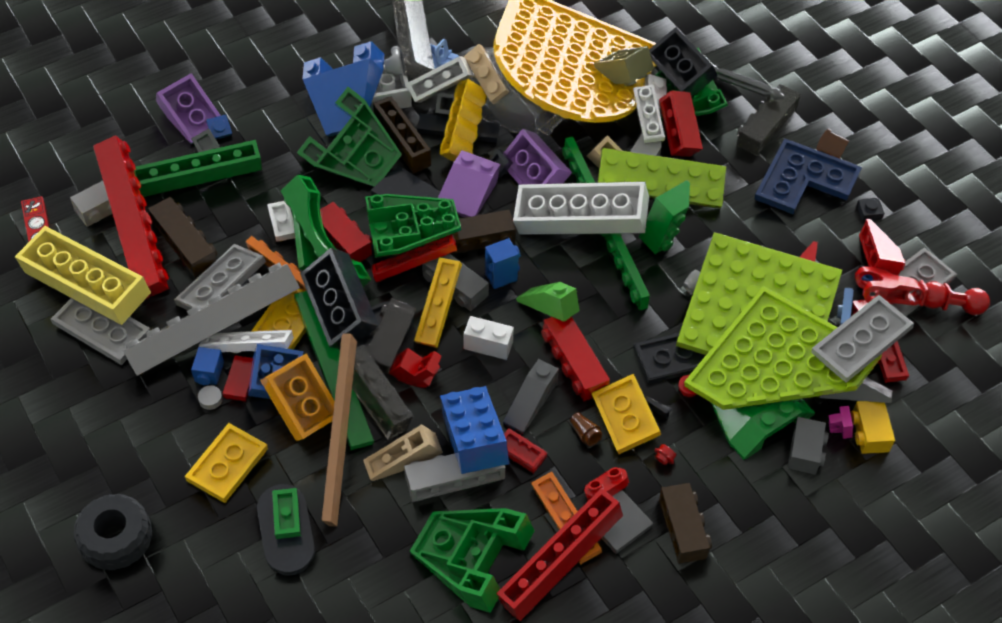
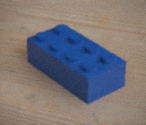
[440,386,509,474]

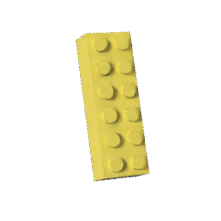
[15,226,151,325]

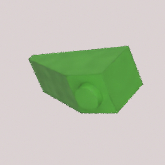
[516,282,580,321]

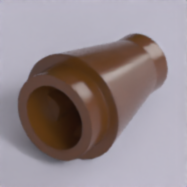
[570,412,602,446]

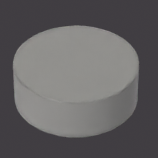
[198,386,222,410]

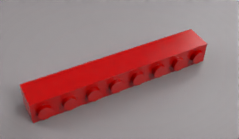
[93,135,169,299]

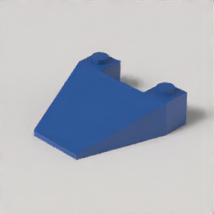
[303,41,384,137]

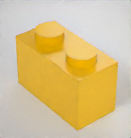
[850,401,895,454]

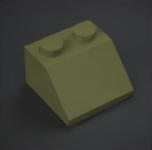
[593,46,654,86]

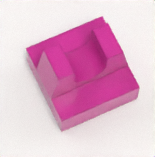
[829,406,853,439]

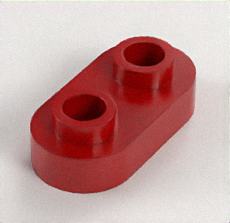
[584,467,629,501]

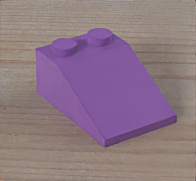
[156,73,221,144]
[438,150,500,218]

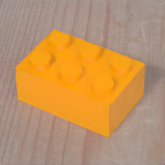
[260,353,335,441]

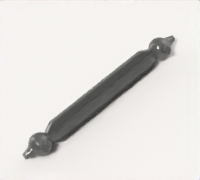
[713,64,785,102]

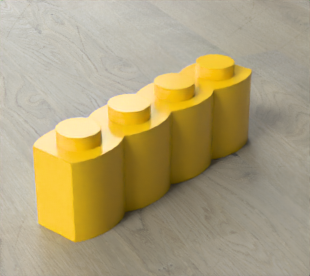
[440,78,487,162]

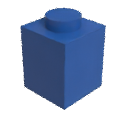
[191,347,224,385]

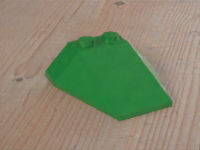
[711,398,815,460]

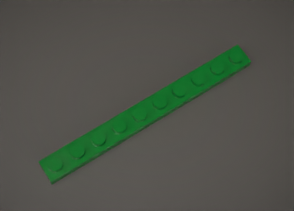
[562,137,650,310]

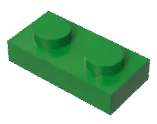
[272,488,301,539]

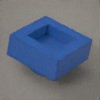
[206,115,232,140]

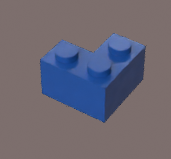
[248,344,303,399]

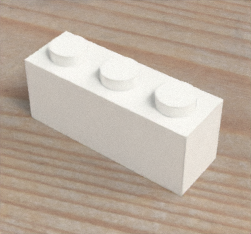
[406,56,473,103]

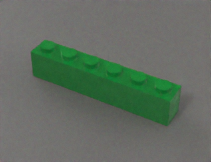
[134,140,262,197]

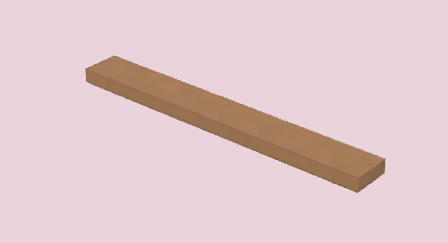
[322,334,357,526]

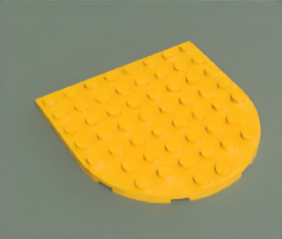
[493,0,656,123]

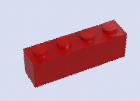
[541,317,610,401]

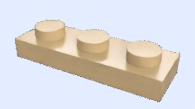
[464,44,510,104]

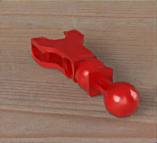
[855,266,990,316]

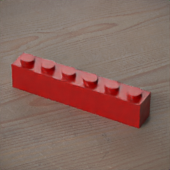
[496,488,623,621]

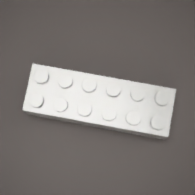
[513,182,649,234]

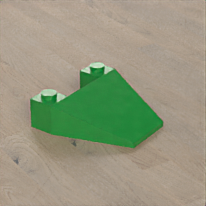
[297,86,402,187]
[410,508,535,613]

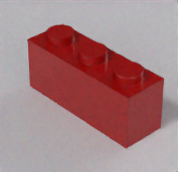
[659,91,703,157]
[320,202,373,262]

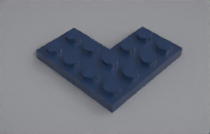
[754,138,862,214]

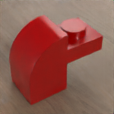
[389,348,441,388]

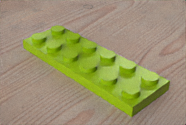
[598,148,726,208]

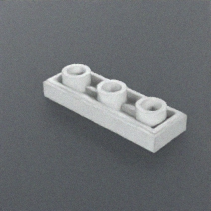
[633,85,665,144]

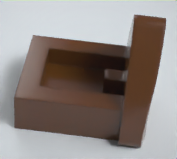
[816,128,849,159]

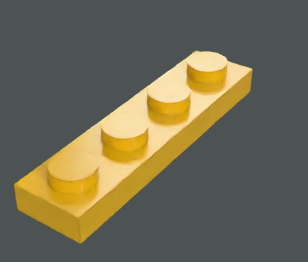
[414,257,462,348]

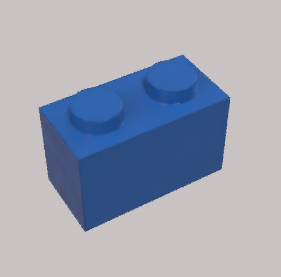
[485,238,521,289]

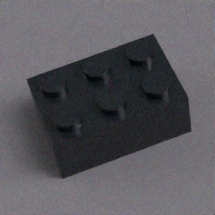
[649,27,718,98]

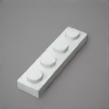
[199,330,294,353]

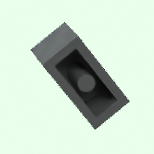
[787,417,829,475]

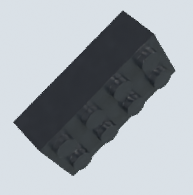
[300,248,379,349]

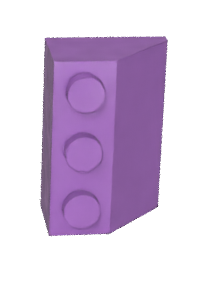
[504,129,572,185]

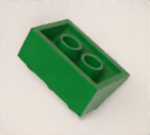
[639,180,690,255]

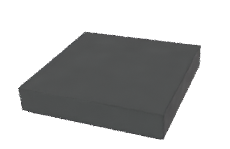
[601,490,653,554]

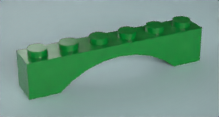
[281,175,372,287]

